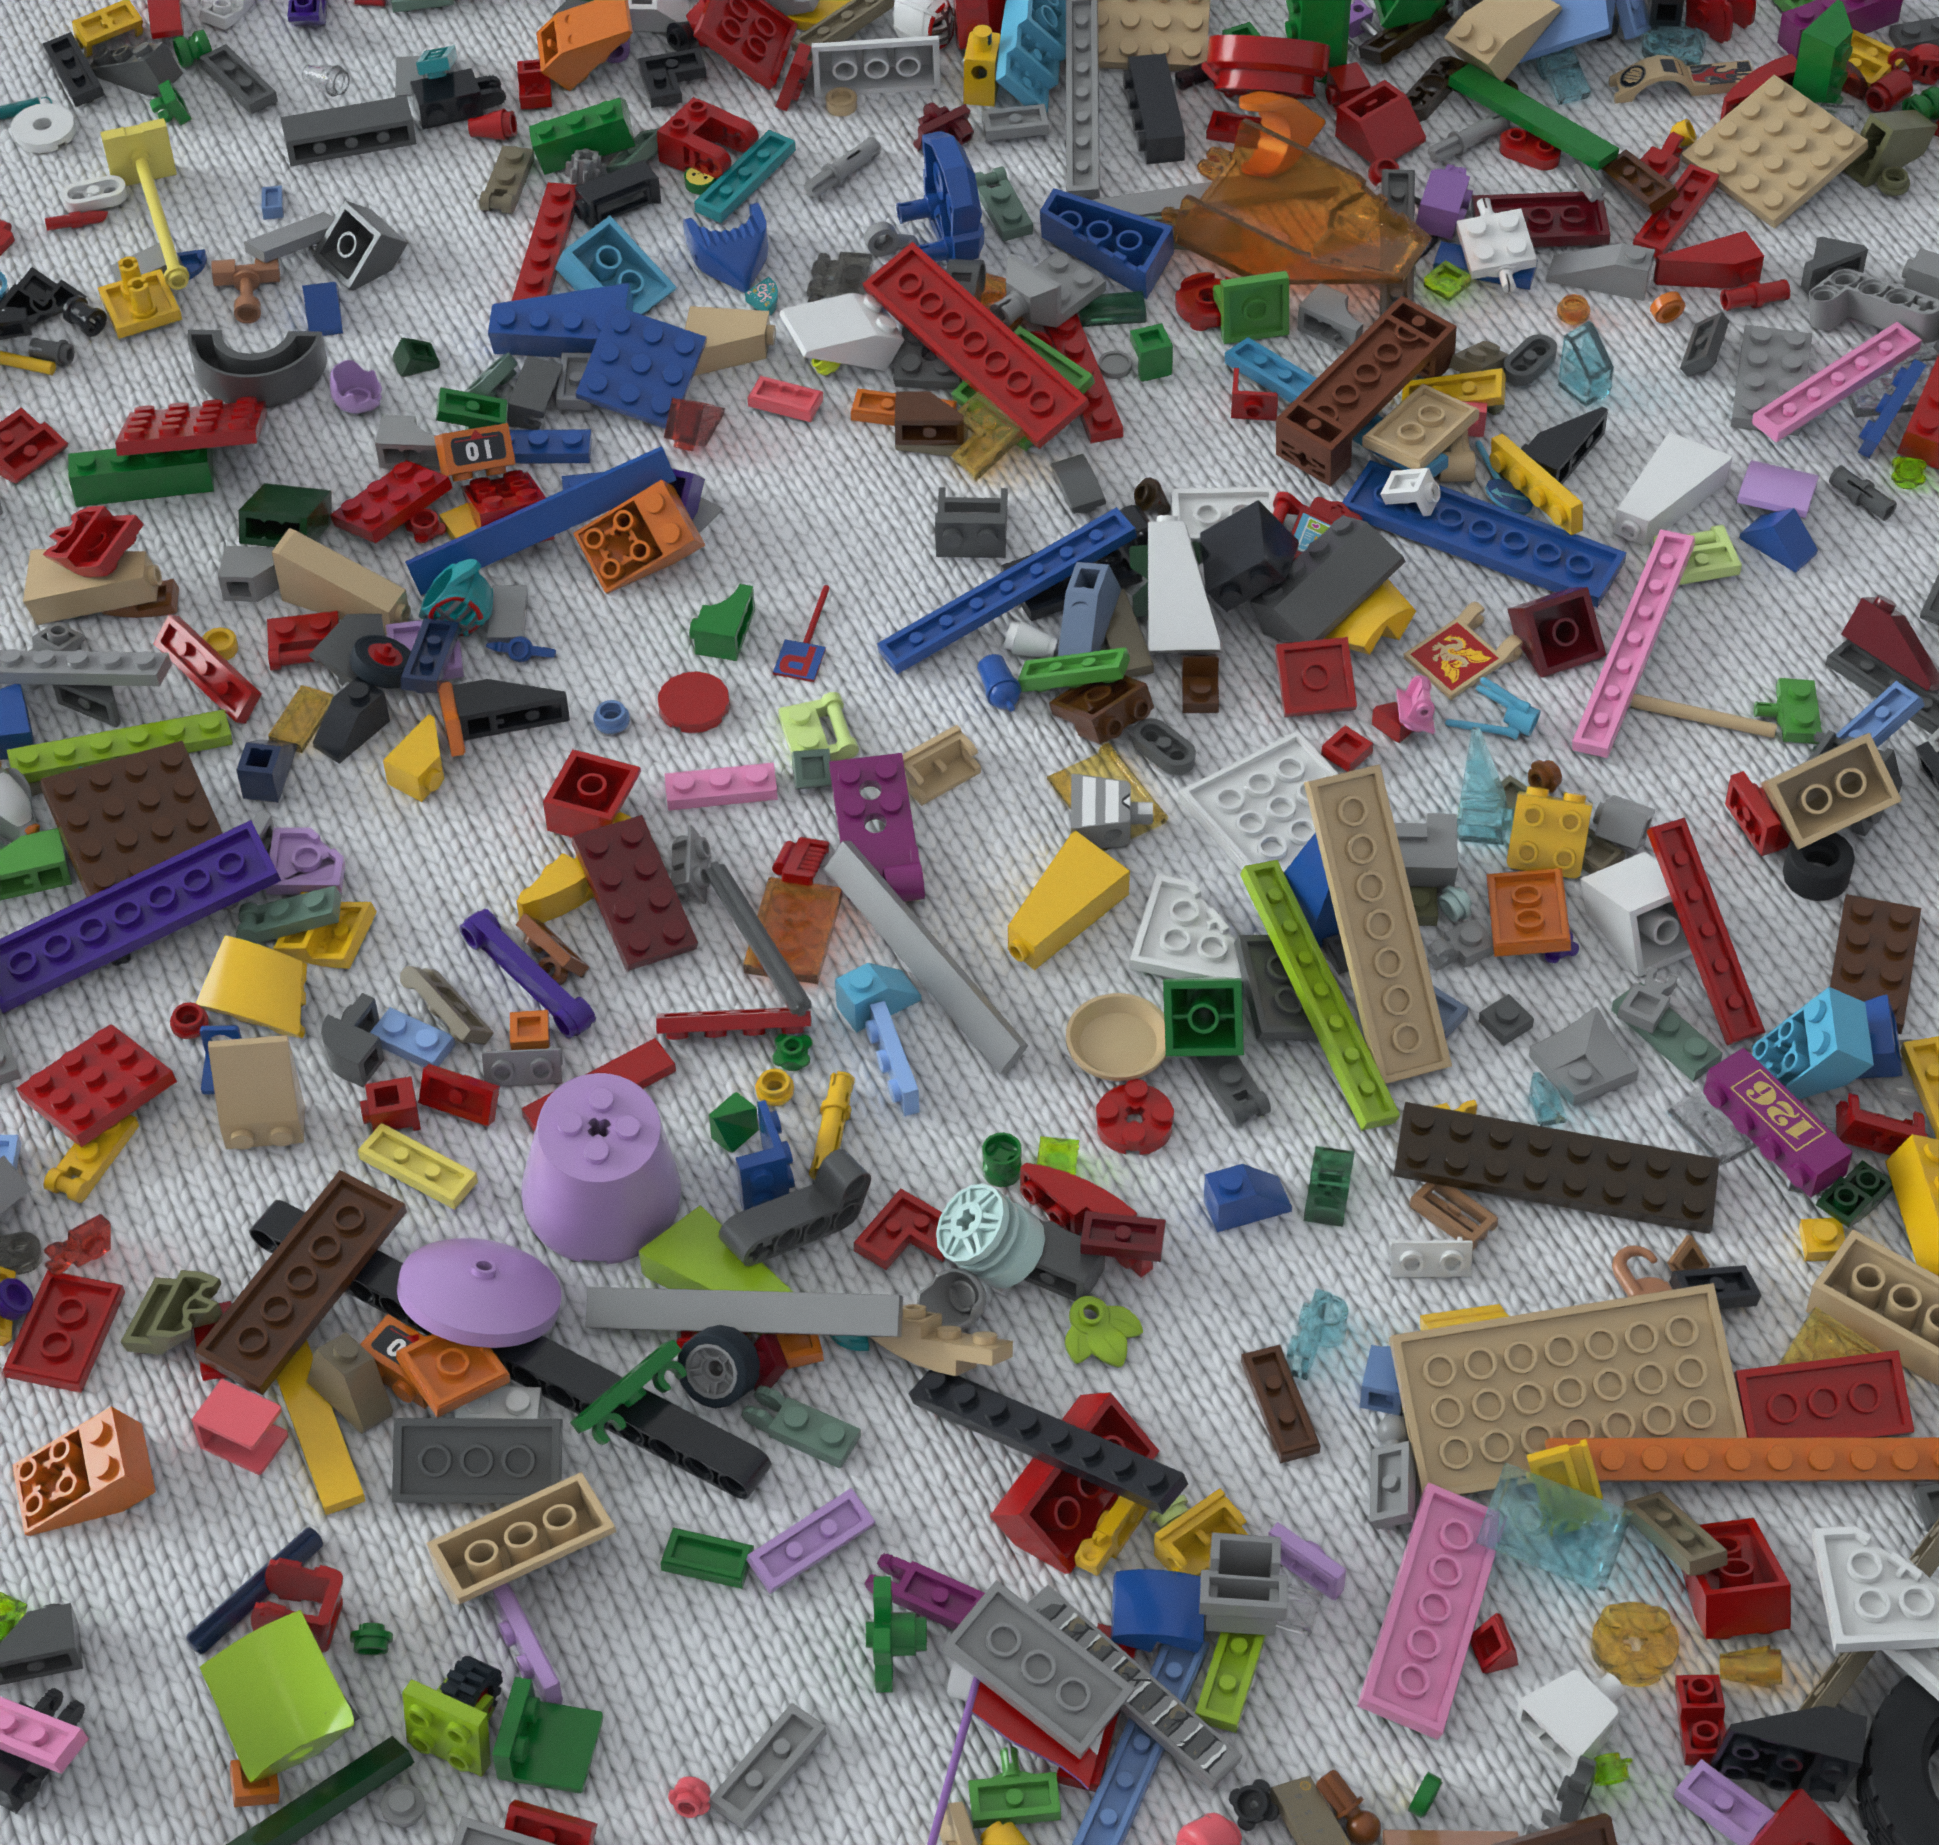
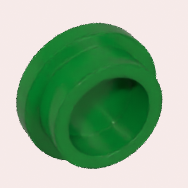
[350,1623,393,1655]

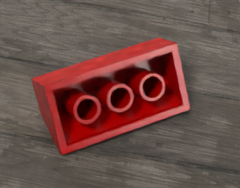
[990,1392,1159,1574]

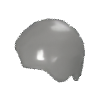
[916,1268,986,1331]

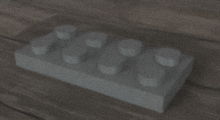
[392,1418,563,1503]

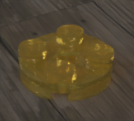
[1591,1602,1679,1687]

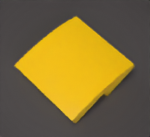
[1846,29,1906,87]
[273,892,377,969]

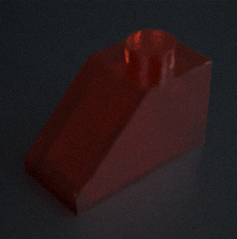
[664,397,725,451]

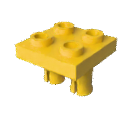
[98,256,182,339]

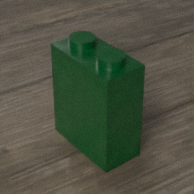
[238,483,332,547]

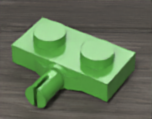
[1753,678,1822,744]
[968,1747,1061,1829]

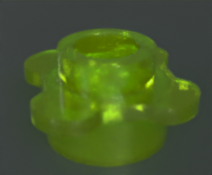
[1891,457,1927,489]
[1593,1752,1633,1786]

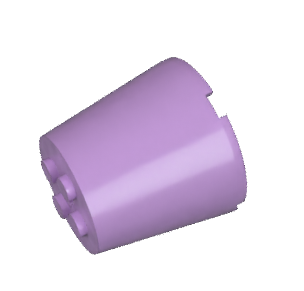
[521,1073,681,1264]

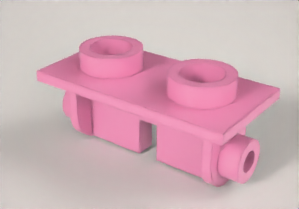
[1396,675,1435,734]

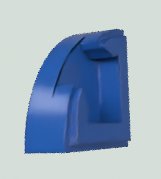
[177,249,207,280]

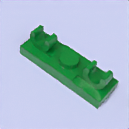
[570,1339,687,1445]

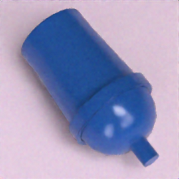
[977,654,1021,712]

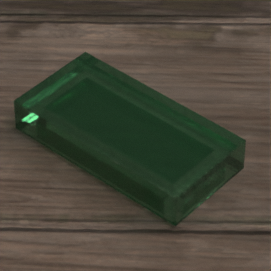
[1078,291,1147,327]

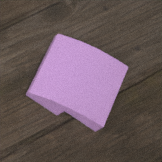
[1737,460,1819,518]

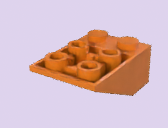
[536,0,633,91]
[573,479,705,594]
[12,1406,156,1536]

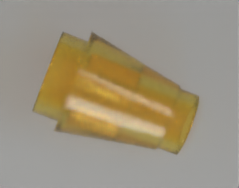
[1720,1645,1783,1689]

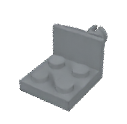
[990,250,1106,328]

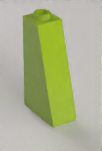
[639,1205,793,1336]

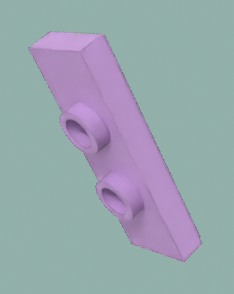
[492,1583,563,1704]

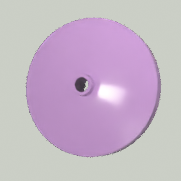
[397,1238,561,1348]

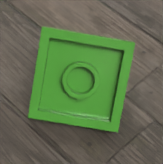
[1213,271,1289,344]

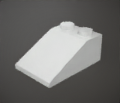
[779,293,904,371]

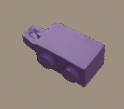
[1414,164,1473,240]

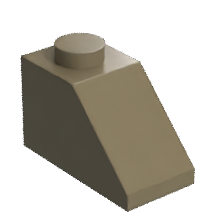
[306,1332,393,1434]

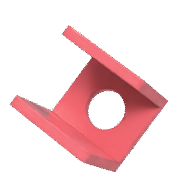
[191,1378,289,1475]

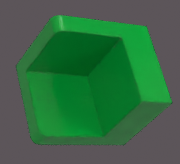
[1130,323,1173,382]

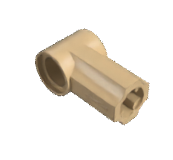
[1438,429,1476,482]

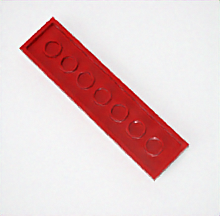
[862,242,1090,449]

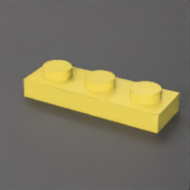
[358,1123,478,1210]

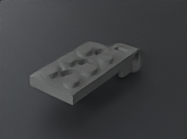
[893,259,986,389]

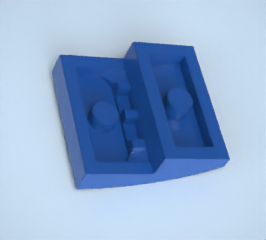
[1110,1569,1204,1653]

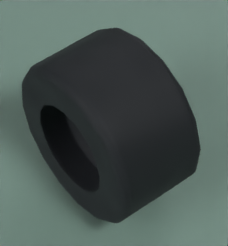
[1782,832,1855,901]

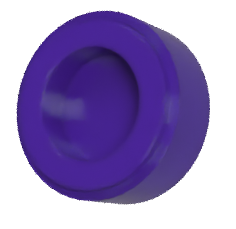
[0,1278,33,1321]

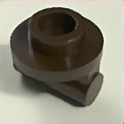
[1134,477,1171,515]

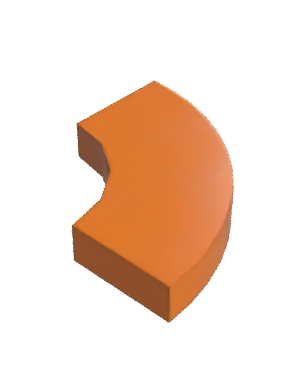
[438,681,466,757]

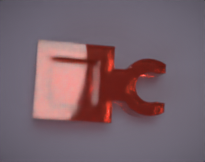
[44,1214,111,1276]

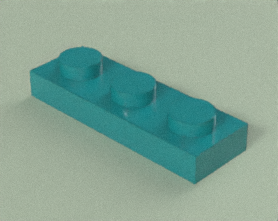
[416,45,458,79]

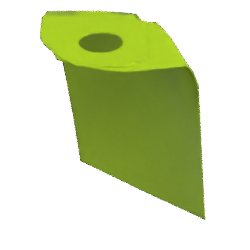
[199,1610,354,1783]

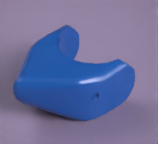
[683,203,768,293]

